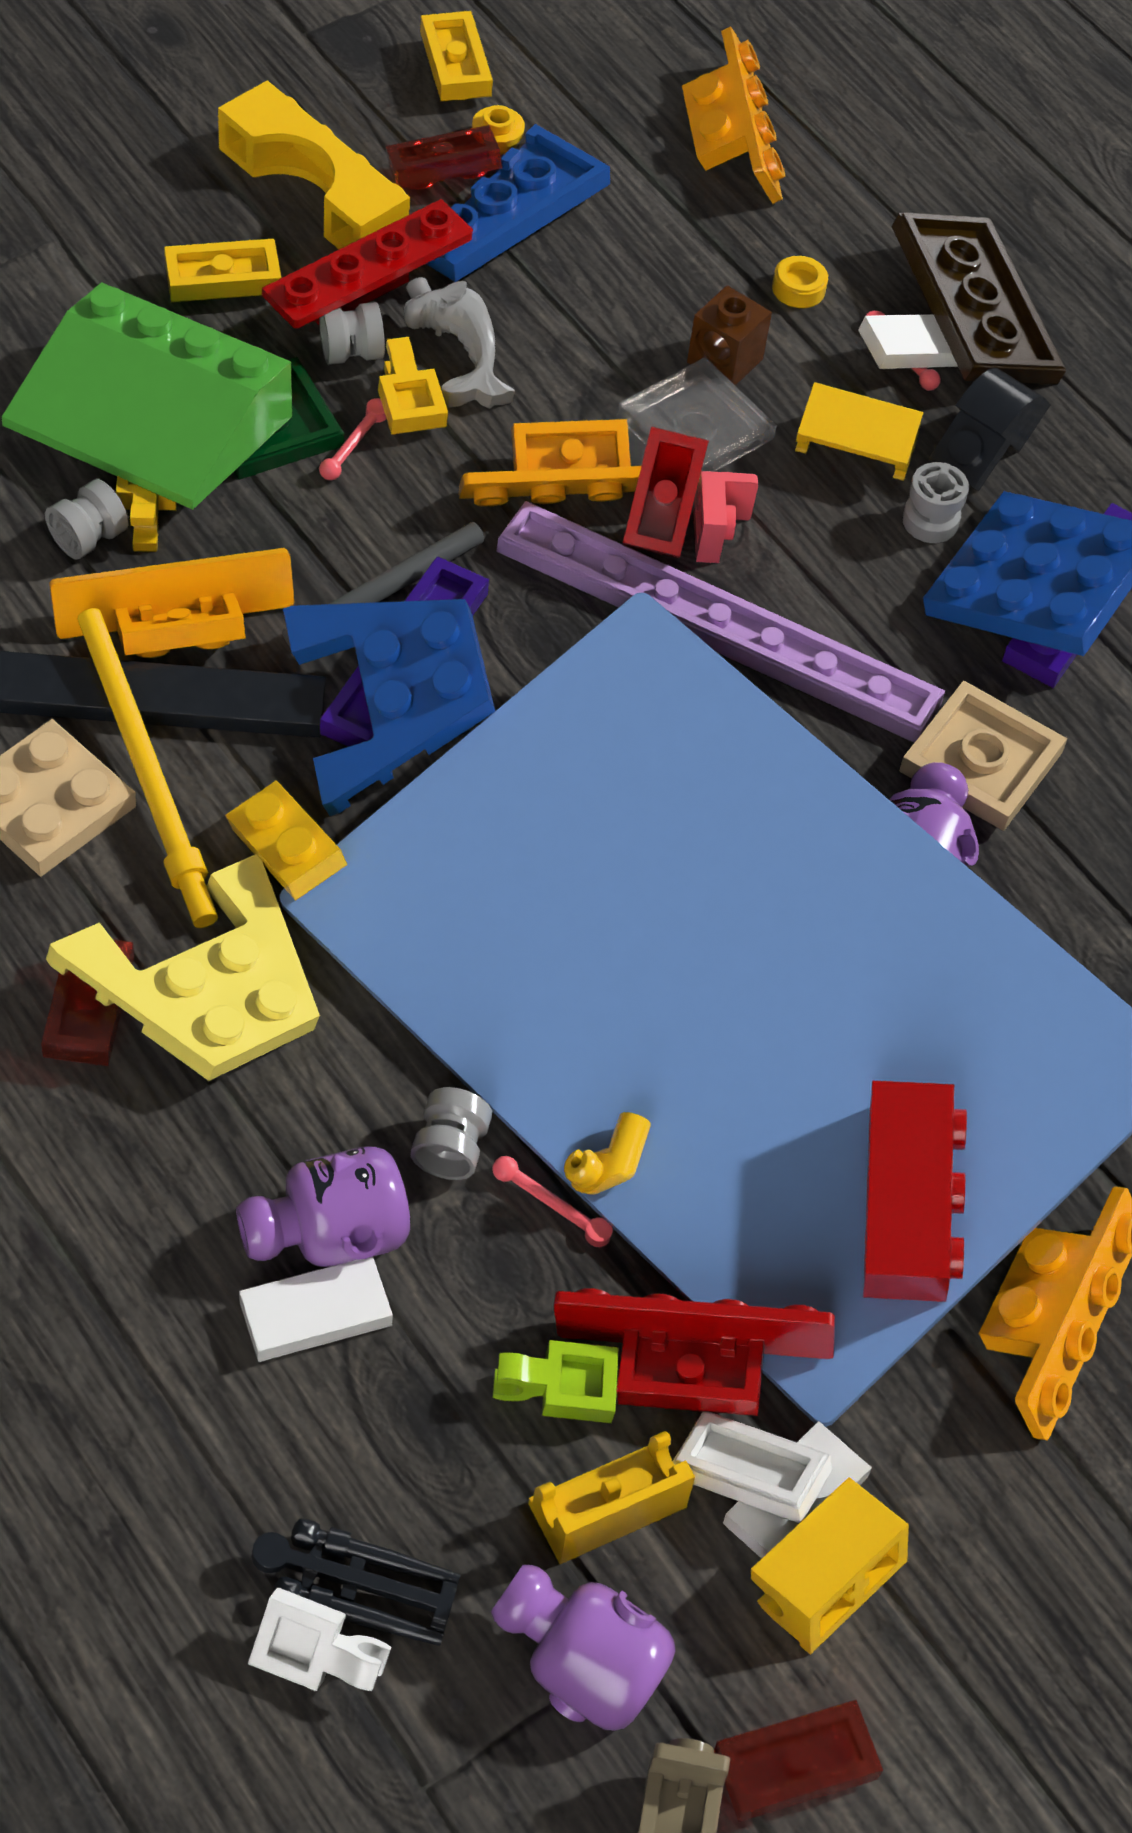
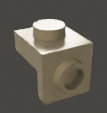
[637,1738,730,1833]

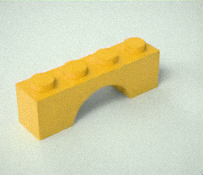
[218,80,410,249]

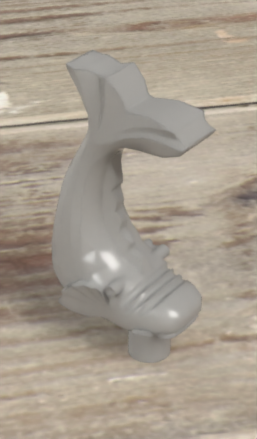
[404,277,515,409]

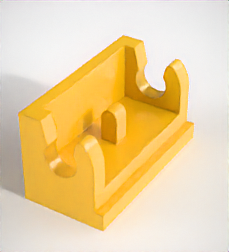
[795,382,923,481]
[528,1431,695,1564]
[751,1477,909,1655]

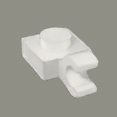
[248,1587,391,1691]

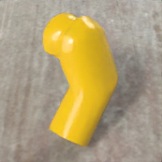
[564,1112,651,1195]

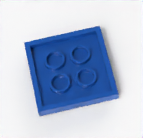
[923,491,1132,656]

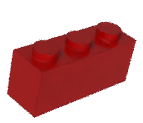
[863,1080,967,1302]

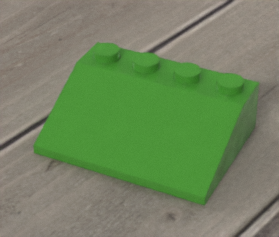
[2,282,292,510]

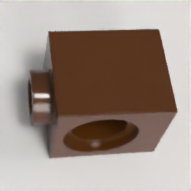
[687,285,772,389]

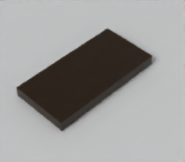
[891,212,1066,384]

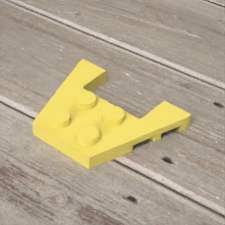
[46,854,320,1081]

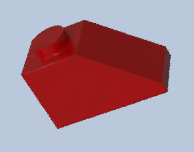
[623,426,709,559]

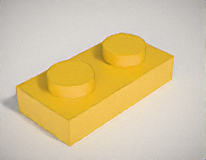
[420,11,493,101]
[164,239,282,302]
[225,780,348,901]

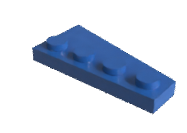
[426,124,610,282]

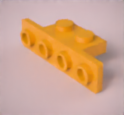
[682,26,785,204]
[459,419,641,506]
[49,548,295,658]
[979,1186,1132,1441]

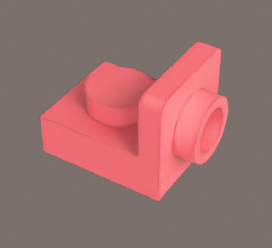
[693,471,758,563]

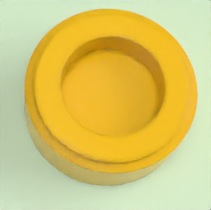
[772,256,828,308]

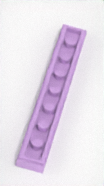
[497,501,945,743]

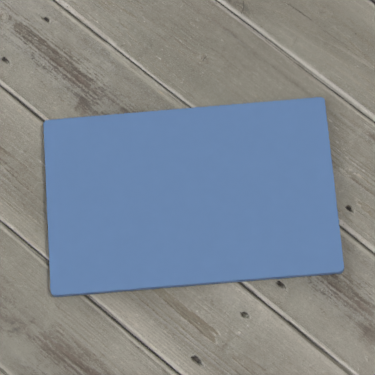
[280,593,1132,1427]

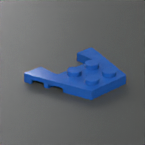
[283,599,495,816]

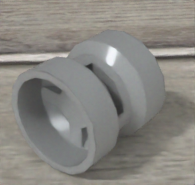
[319,302,385,365]
[903,462,969,543]
[45,479,129,559]
[410,1087,493,1180]

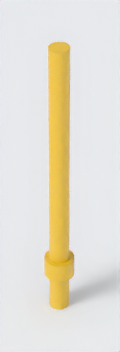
[77,608,218,928]

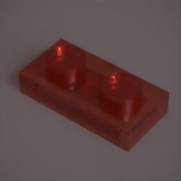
[386,125,502,190]
[41,933,134,1066]
[714,1700,883,1822]

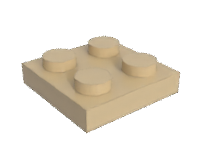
[899,680,1067,831]
[0,719,136,877]

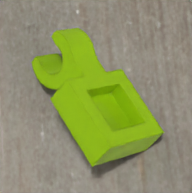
[492,1340,619,1423]

